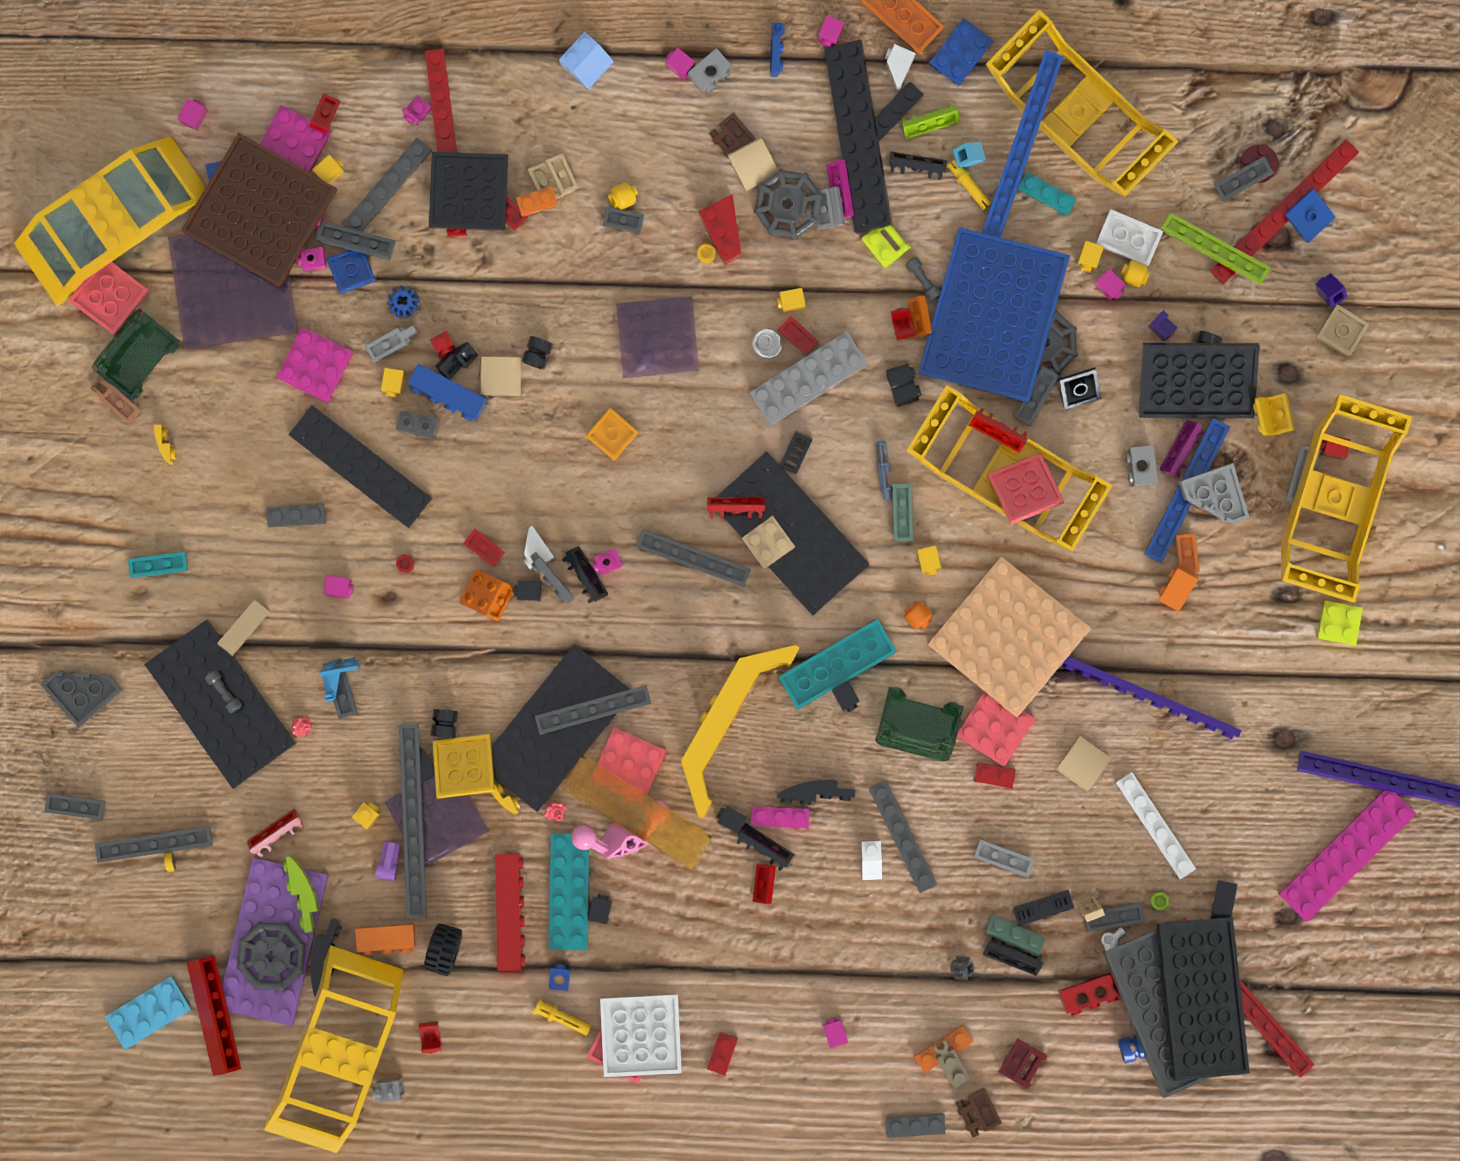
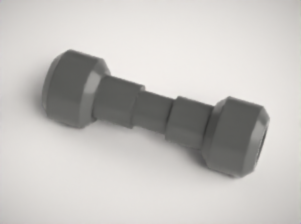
[905,257,941,301]
[204,669,242,713]

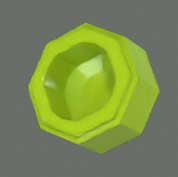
[1150,892,1169,911]

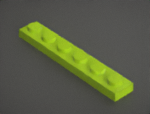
[1161,213,1271,286]

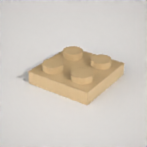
[1316,305,1370,357]
[742,516,795,569]

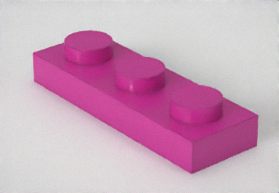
[826,160,854,219]
[751,807,809,828]

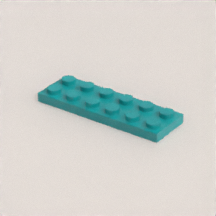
[778,619,897,710]
[549,833,589,950]

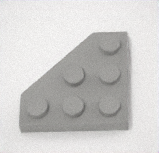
[1179,463,1250,524]

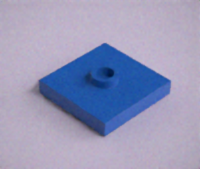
[1283,189,1336,243]
[326,250,376,294]

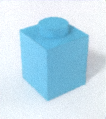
[953,142,986,168]

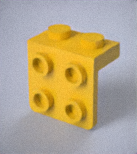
[1253,393,1295,436]

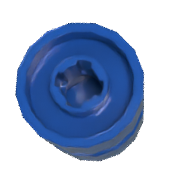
[1118,1034,1146,1064]

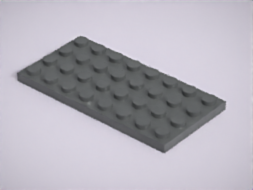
[1103,929,1209,1098]

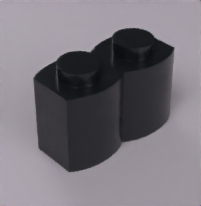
[886,364,922,408]

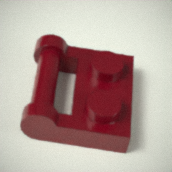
[998,1038,1047,1089]

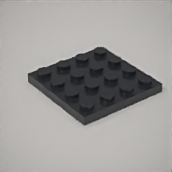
[429,152,509,231]

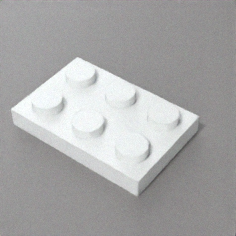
[1096,209,1163,266]

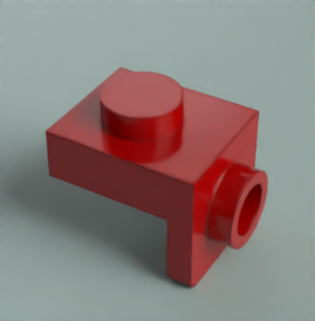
[891,307,915,340]
[419,1021,442,1054]

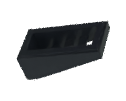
[780,431,813,474]

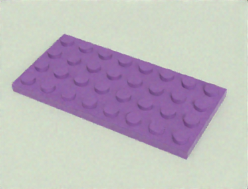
[222,857,329,1026]

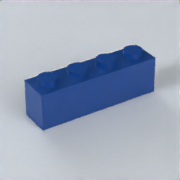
[408,364,487,422]

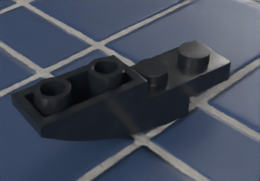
[777,780,856,805]
[311,918,342,997]

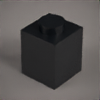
[514,580,542,602]
[832,681,860,712]
[716,806,747,834]
[588,894,612,924]

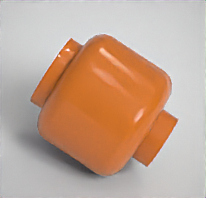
[904,601,932,629]

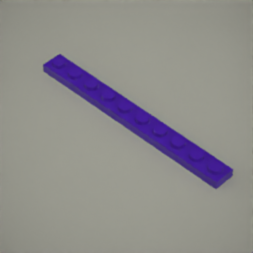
[1062,656,1242,739]
[1297,751,1460,807]

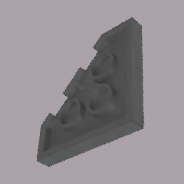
[41,672,123,728]

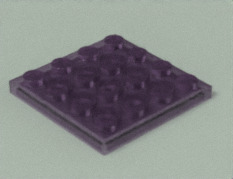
[616,296,699,378]
[385,775,489,867]

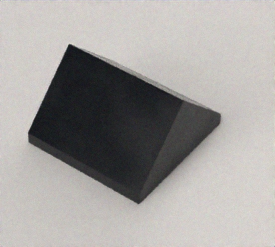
[1056,367,1102,410]

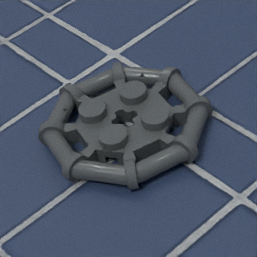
[753,168,823,239]
[1037,309,1078,375]
[236,921,306,992]

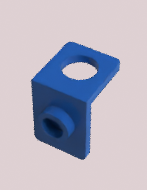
[549,964,570,991]

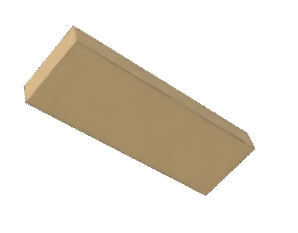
[217,600,270,656]

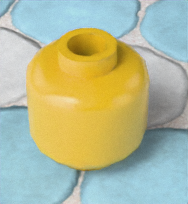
[608,182,638,210]
[1121,260,1150,288]

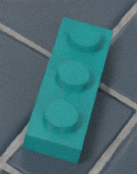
[1017,172,1077,216]
[128,552,189,578]

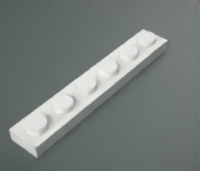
[1115,772,1196,880]

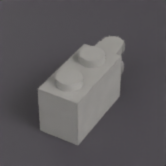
[372,1077,405,1103]

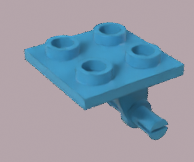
[319,657,361,702]

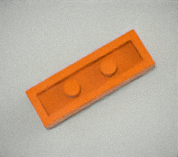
[914,1025,973,1073]

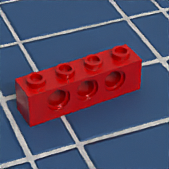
[1058,972,1120,1016]

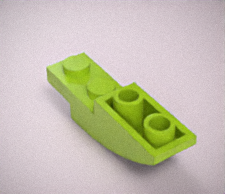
[284,856,320,933]

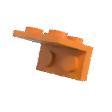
[459,569,514,622]

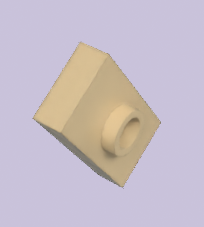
[1076,895,1105,922]

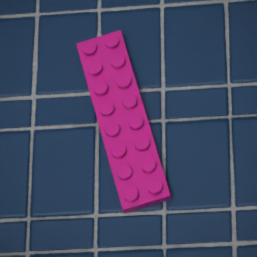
[1279,790,1416,922]

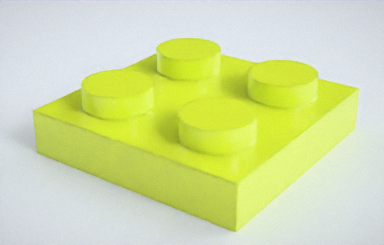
[1317,601,1363,646]

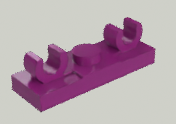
[1159,420,1204,477]

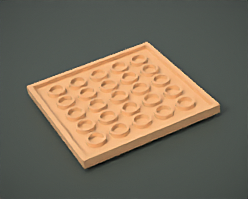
[928,557,1091,718]

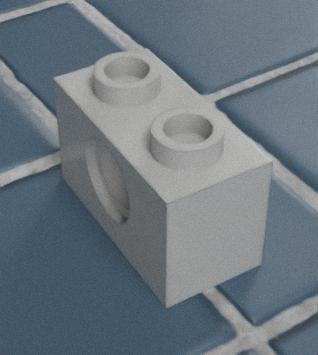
[688,48,732,94]
[1126,445,1158,487]

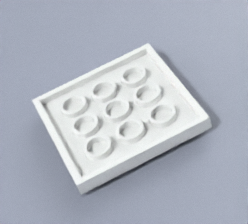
[600,994,682,1077]

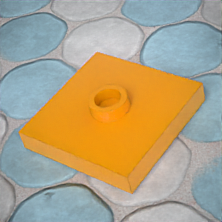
[585,408,639,462]

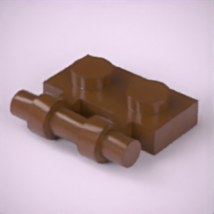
[709,112,756,158]
[955,1088,1002,1138]

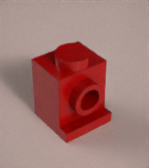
[430,331,456,359]

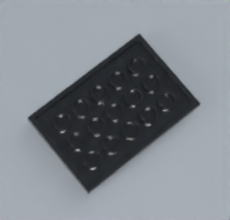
[1139,343,1260,418]

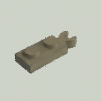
[932,1037,971,1089]

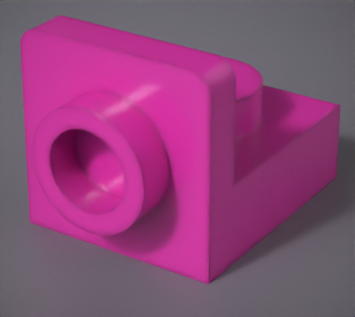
[402,95,432,126]

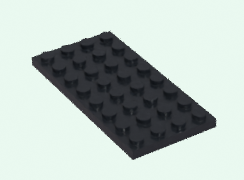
[716,452,870,616]
[144,620,296,789]
[492,644,630,812]
[1157,917,1250,1081]

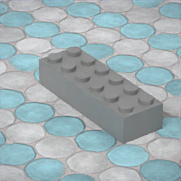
[750,331,868,426]

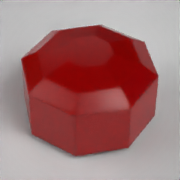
[396,554,415,573]

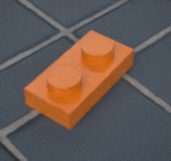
[516,186,558,217]
[908,296,932,338]
[1176,533,1200,572]

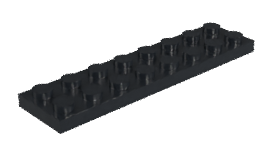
[289,405,433,528]

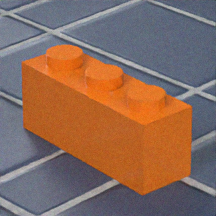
[355,924,417,955]

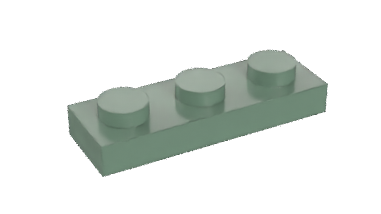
[892,484,913,542]
[985,914,1046,957]

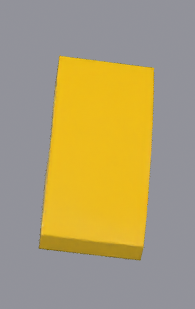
[154,425,177,464]
[491,782,520,814]

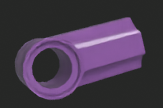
[375,841,401,881]

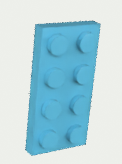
[105,976,192,1050]

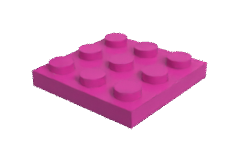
[260,105,332,173]
[276,327,354,403]

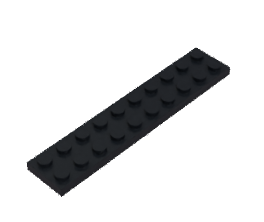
[824,39,893,234]

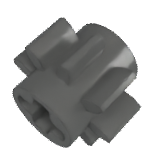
[950,956,974,980]

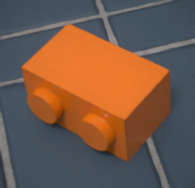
[1158,564,1199,612]

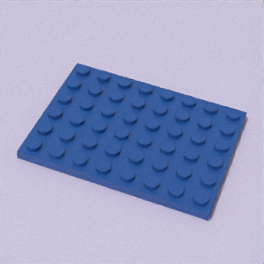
[918,227,1070,403]

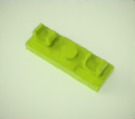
[902,103,960,140]

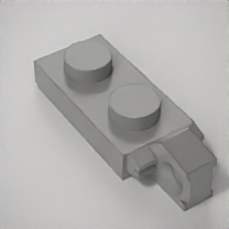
[365,326,418,364]

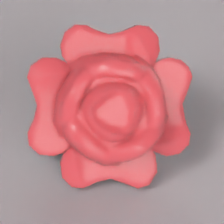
[292,716,311,738]
[544,802,567,821]

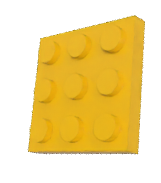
[433,734,495,799]

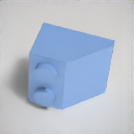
[559,32,614,90]

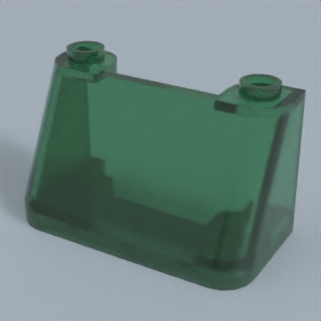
[92,309,180,400]
[875,687,964,761]

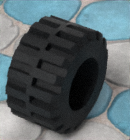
[424,923,462,976]

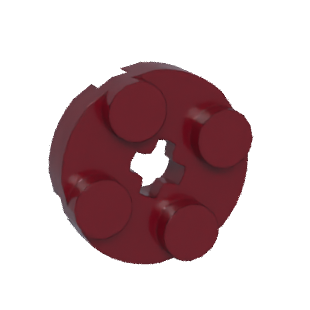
[1239,144,1279,183]

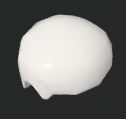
[752,329,782,358]

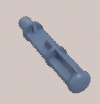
[875,441,892,500]

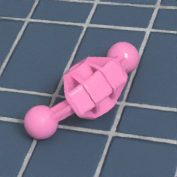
[571,800,670,859]

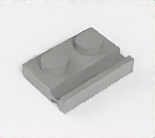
[816,186,845,230]

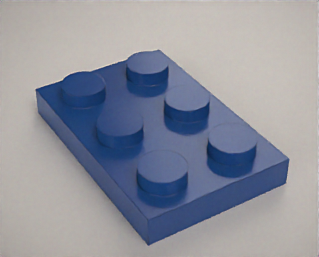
[929,18,994,87]

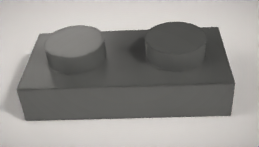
[603,207,644,234]

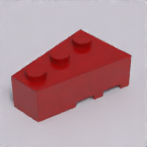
[698,195,741,266]

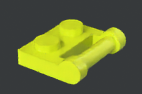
[861,226,912,269]

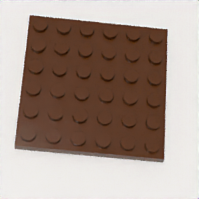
[181,132,338,288]

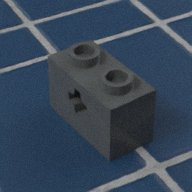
[396,411,440,440]

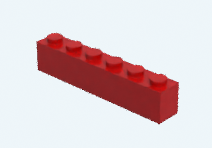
[495,853,526,971]
[186,955,242,1076]

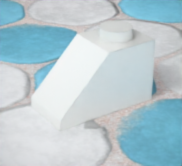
[885,44,915,92]
[524,526,555,571]
[861,840,882,880]

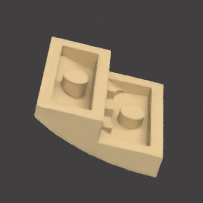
[728,137,778,191]
[526,154,579,199]
[480,357,521,396]
[1056,736,1111,792]

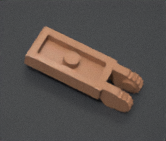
[90,376,142,425]

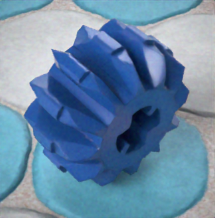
[387,285,420,318]

